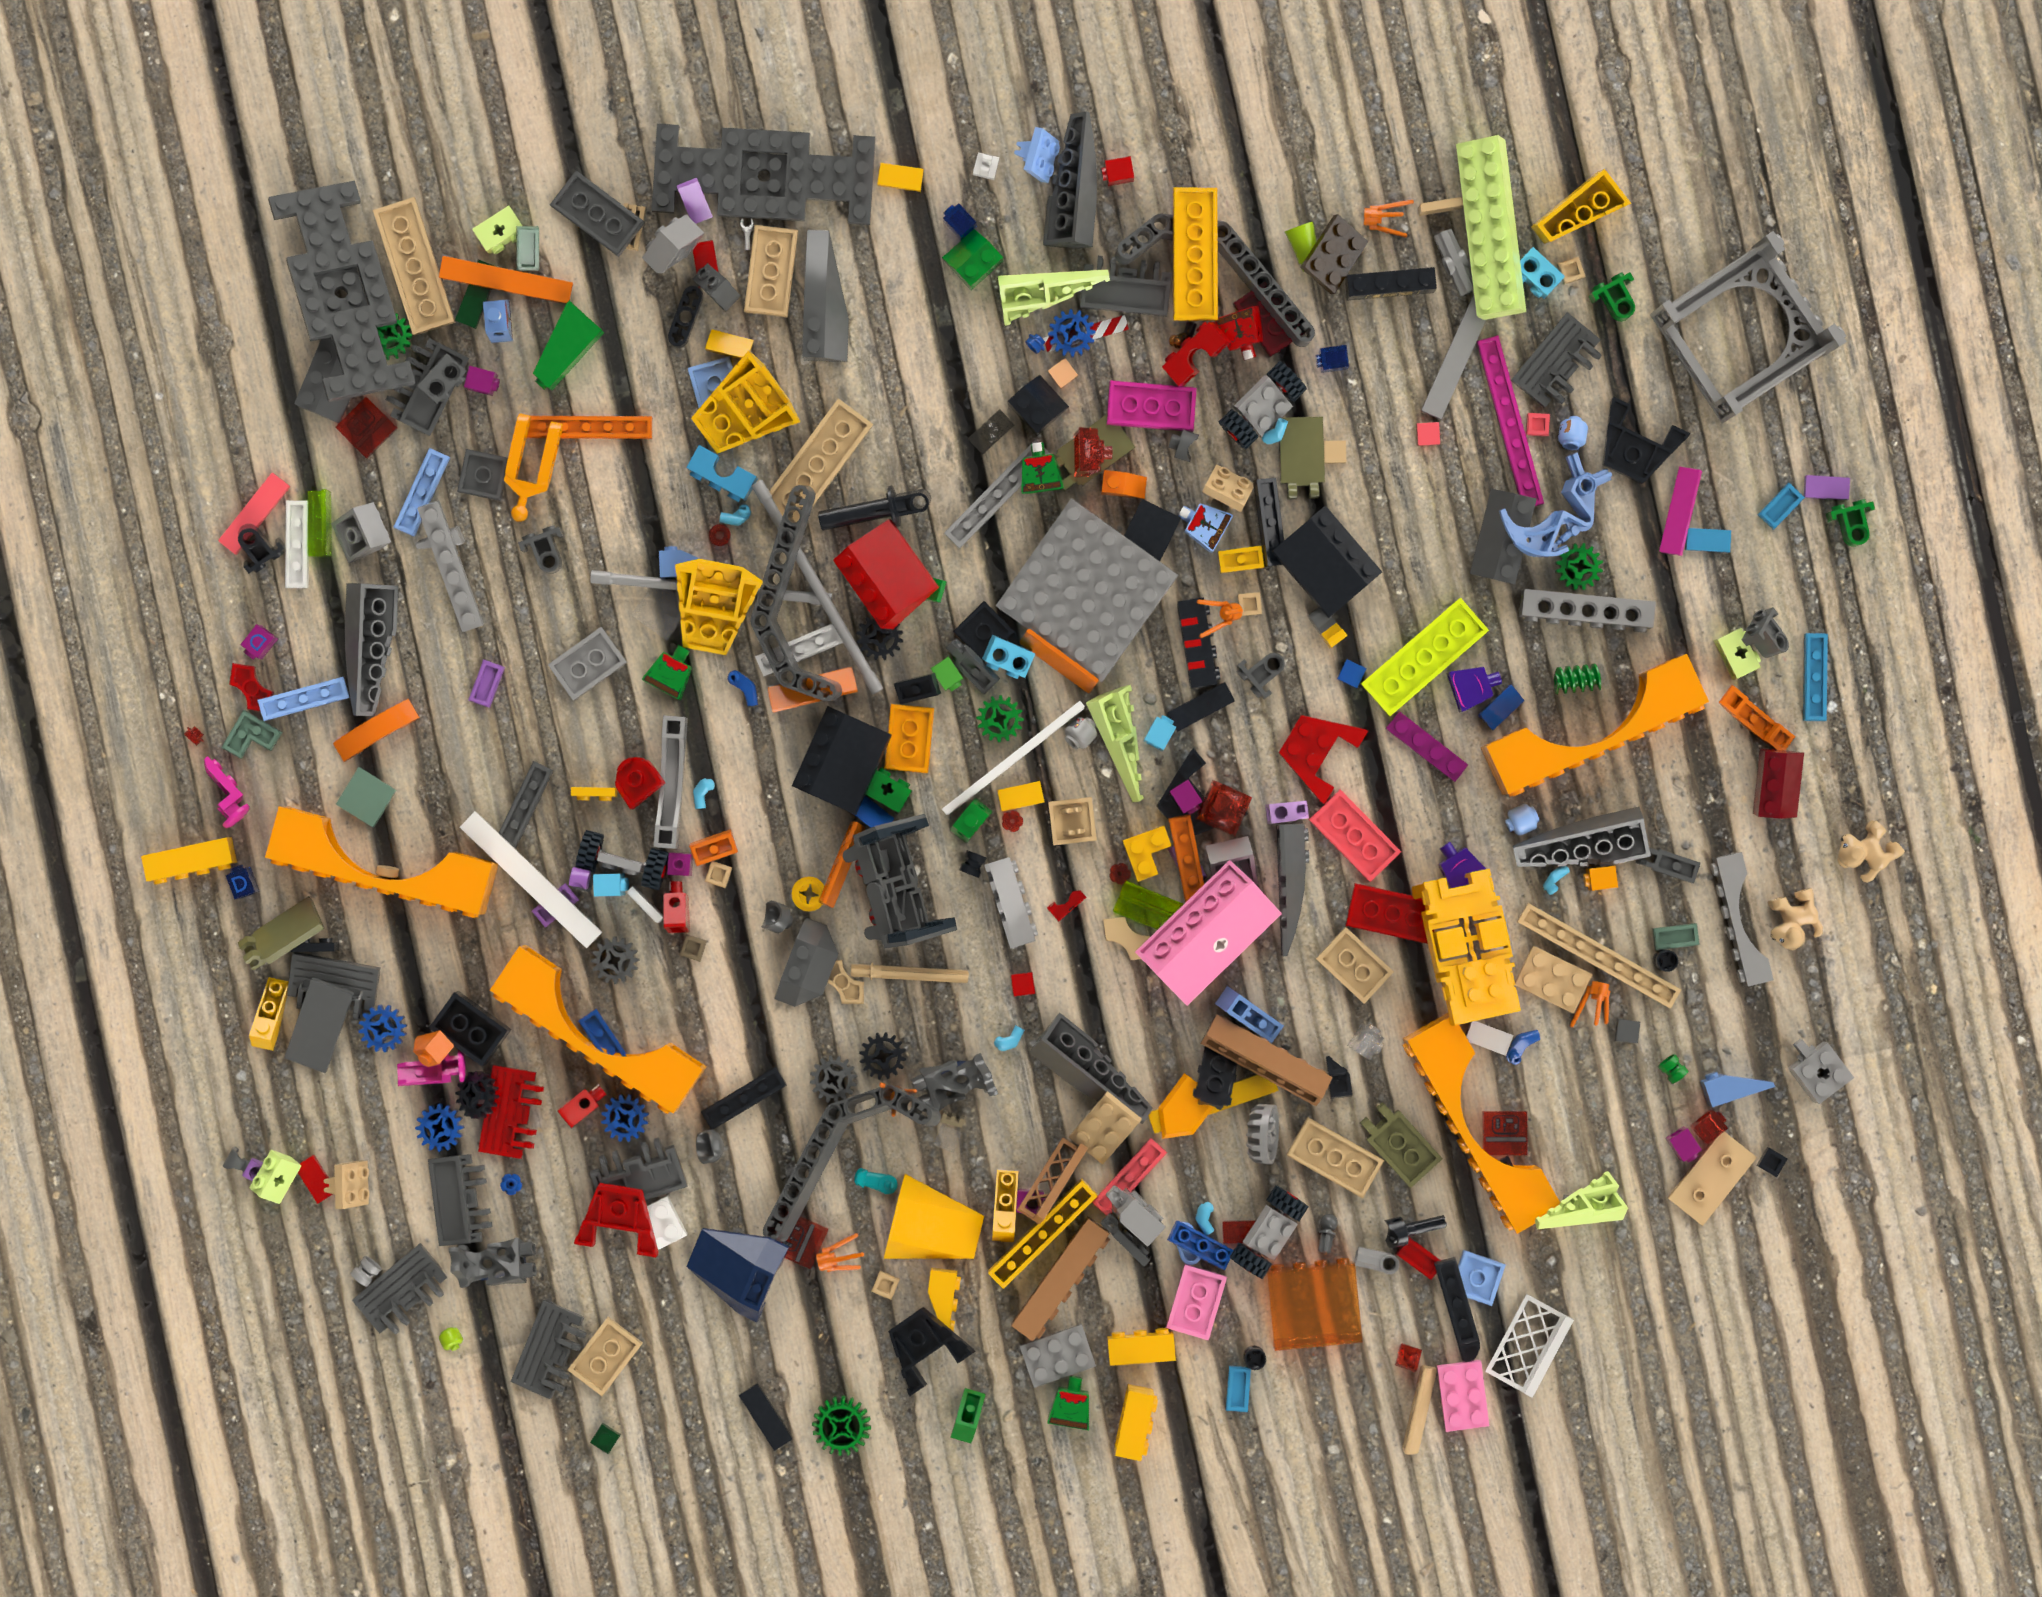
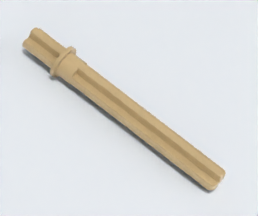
[851,962,969,983]

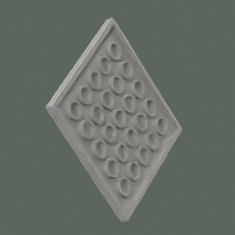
[996,498,1179,682]

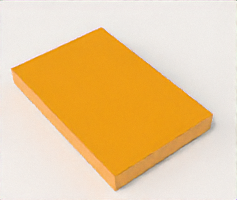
[885,704,934,773]

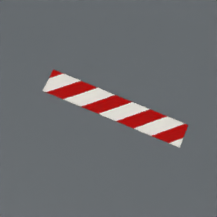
[1043,315,1129,352]

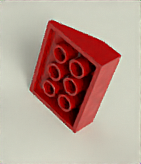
[833,519,939,629]

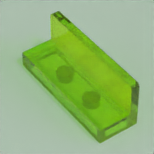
[308,489,332,557]
[1113,880,1184,930]

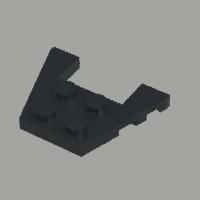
[1602,396,1690,484]
[1156,748,1248,835]
[888,1307,976,1396]

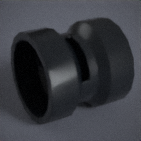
[959,850,987,878]
[1653,949,1678,972]
[1243,1345,1267,1370]

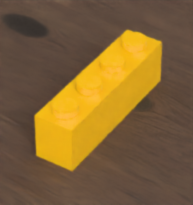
[141,837,237,885]

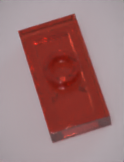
[1222,1220,1256,1244]

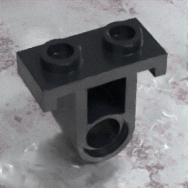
[238,524,285,574]

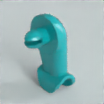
[854,1168,898,1194]

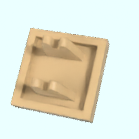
[1202,464,1254,513]
[1048,797,1097,845]
[324,1160,369,1209]

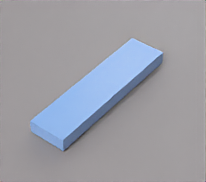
[394,448,450,537]
[258,677,350,721]

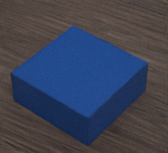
[1337,659,1367,689]

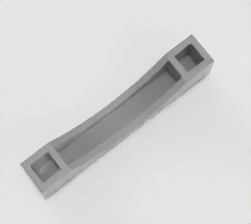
[654,715,688,849]
[1711,852,1774,986]

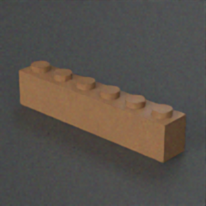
[1201,1014,1332,1106]
[1011,1216,1110,1341]

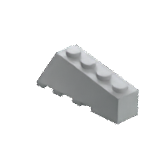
[984,857,1038,949]

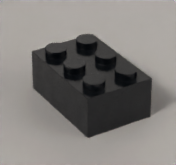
[429,991,512,1066]

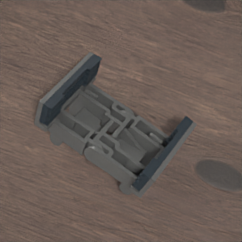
[843,814,957,948]

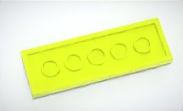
[1361,597,1489,717]

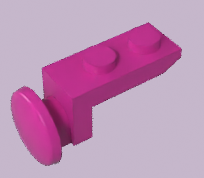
[204,756,250,828]
[397,1050,466,1086]

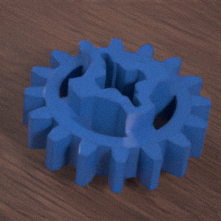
[1048,309,1096,358]
[358,1005,408,1052]
[601,1094,649,1142]
[415,1103,464,1152]

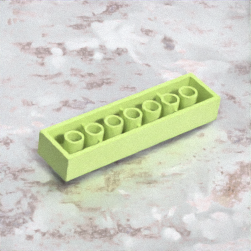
[1456,135,1526,320]

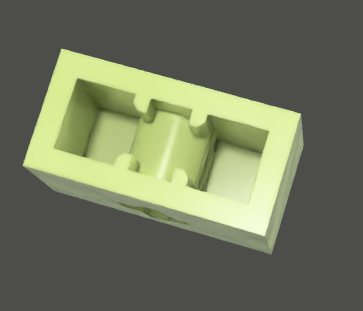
[472,206,523,255]
[1714,628,1761,680]
[249,1150,301,1204]

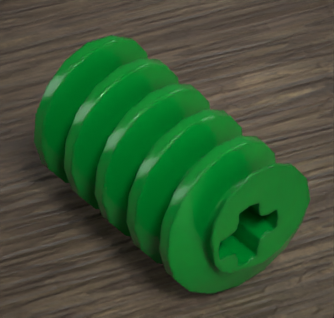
[1554,663,1602,695]

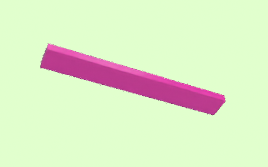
[1476,335,1544,506]

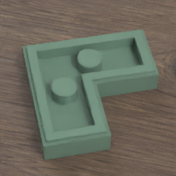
[221,710,283,759]

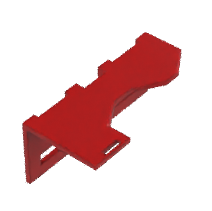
[1047,890,1087,922]

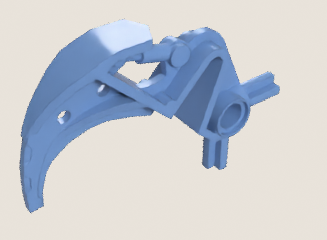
[1499,452,1612,557]

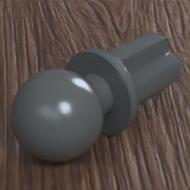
[1318,1214,1338,1254]

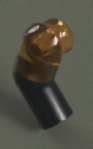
[1169,321,1197,348]

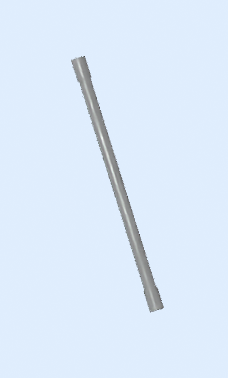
[751,480,884,695]
[590,570,832,605]

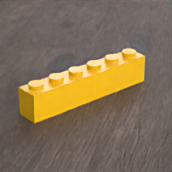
[988,1178,1098,1289]

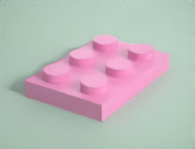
[1166,1264,1227,1340]
[1437,1360,1489,1432]

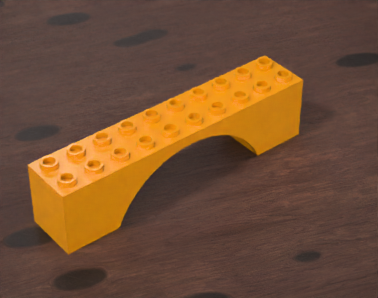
[1480,654,1709,797]
[265,806,499,918]
[490,945,707,1114]
[1402,1013,1560,1234]

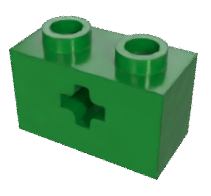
[866,767,912,813]

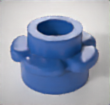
[1025,334,1045,354]
[500,1174,522,1195]

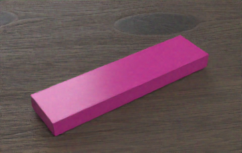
[1659,466,1702,556]

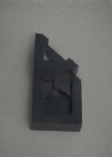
[1326,1056,1353,1099]

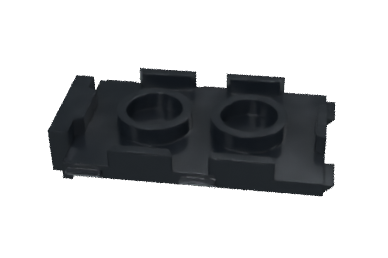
[1192,1046,1237,1110]

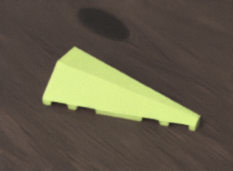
[1086,685,1144,802]

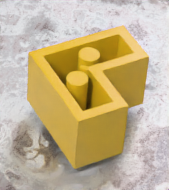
[1122,826,1171,882]

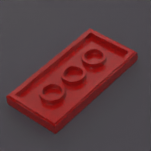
[1345,883,1435,944]

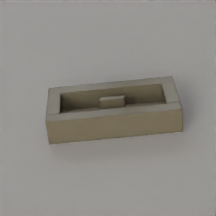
[941,1110,965,1128]

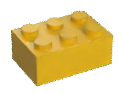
[1114,1384,1158,1461]

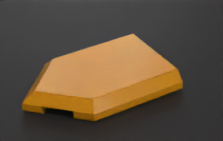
[1158,1073,1214,1139]

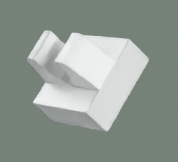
[973,152,999,180]

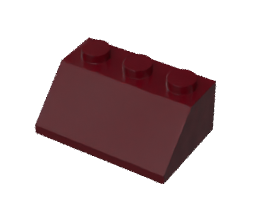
[1753,749,1804,819]

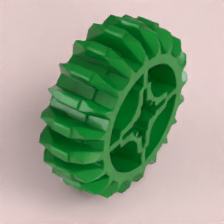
[812,1396,871,1456]

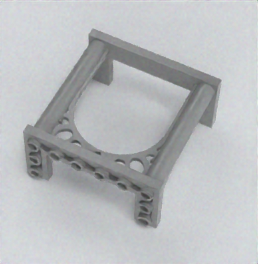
[1650,231,1847,423]

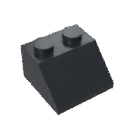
[1007,375,1069,436]

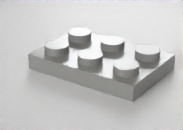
[548,627,628,701]
[1020,1324,1096,1388]

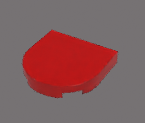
[615,757,666,810]

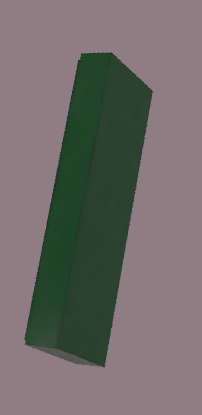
[455,259,497,329]

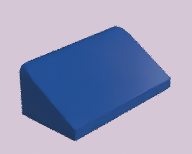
[1478,684,1525,731]
[852,796,895,828]

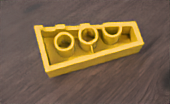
[1531,169,1631,244]

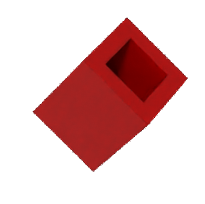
[1101,156,1134,186]

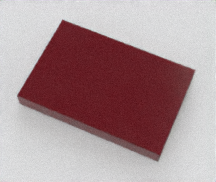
[1233,281,1306,357]

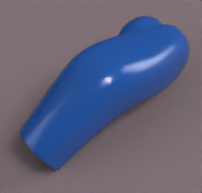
[727,670,758,707]
[1506,1030,1540,1065]

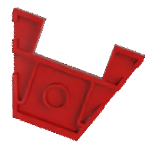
[1278,715,1368,804]
[574,1183,659,1258]

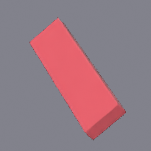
[218,472,291,555]
[1092,1138,1167,1216]

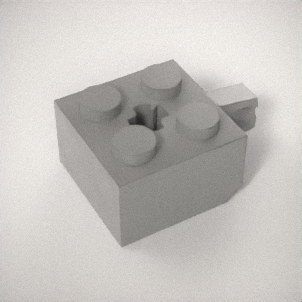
[642,215,704,273]
[1788,1039,1854,1104]
[1106,1185,1166,1247]

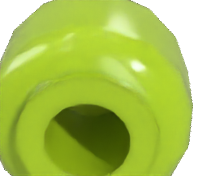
[439,1327,463,1351]

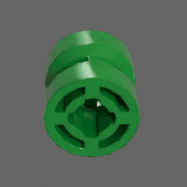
[1658,1054,1689,1084]

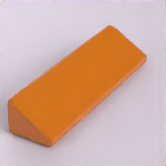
[1020,629,1099,693]
[768,667,858,713]
[819,821,865,908]

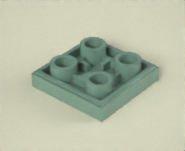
[336,767,397,827]

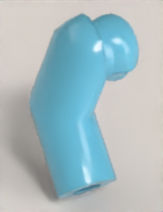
[1262,418,1288,444]
[719,504,751,526]
[693,778,715,809]
[1543,866,1570,895]
[994,1025,1025,1051]
[1196,1202,1214,1236]

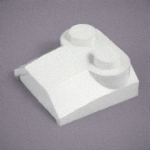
[635,1196,688,1250]

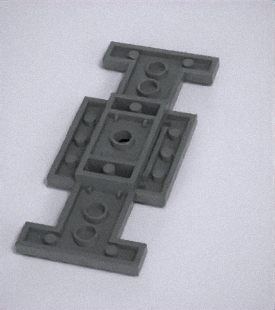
[652,124,876,225]
[268,180,415,403]

